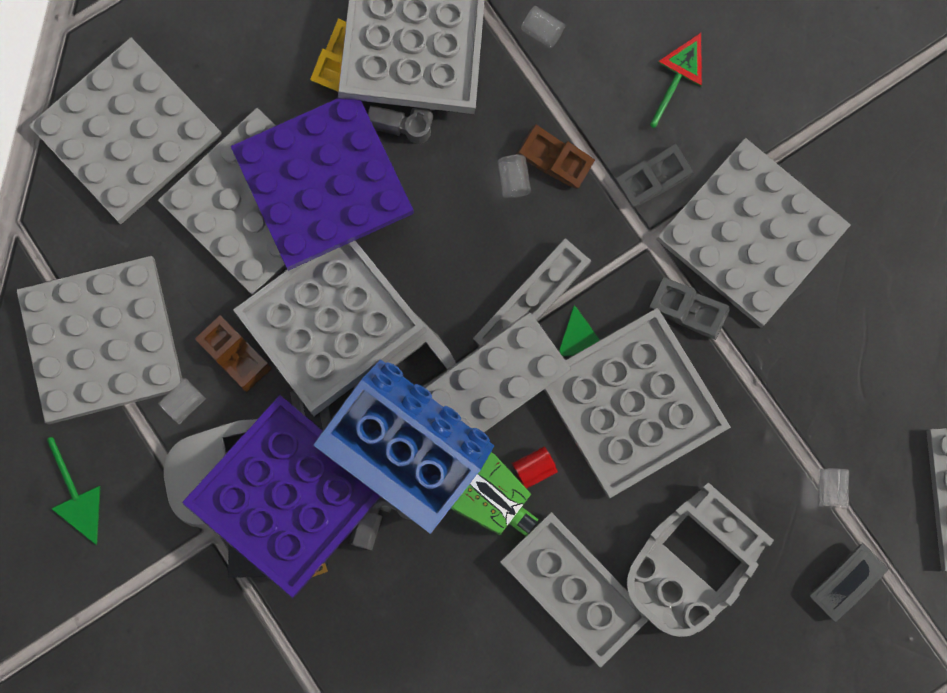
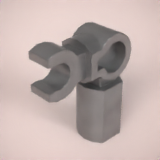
[368,105,435,144]
[349,497,410,550]

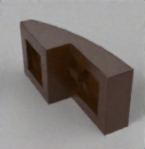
[516,124,595,189]
[195,315,272,392]

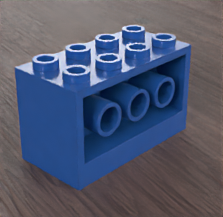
[314,359,494,534]

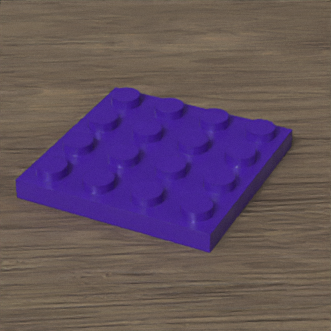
[230,98,414,271]
[182,395,381,599]

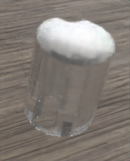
[521,6,566,49]
[497,155,531,198]
[158,377,206,424]
[818,468,849,508]

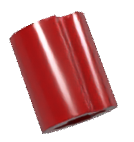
[511,446,558,489]

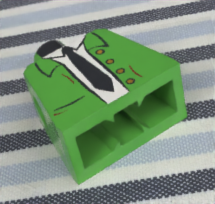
[450,452,539,536]

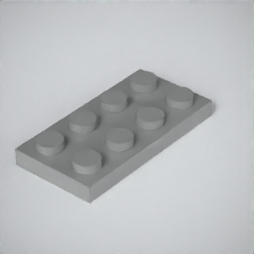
[424,311,571,432]
[500,512,648,668]

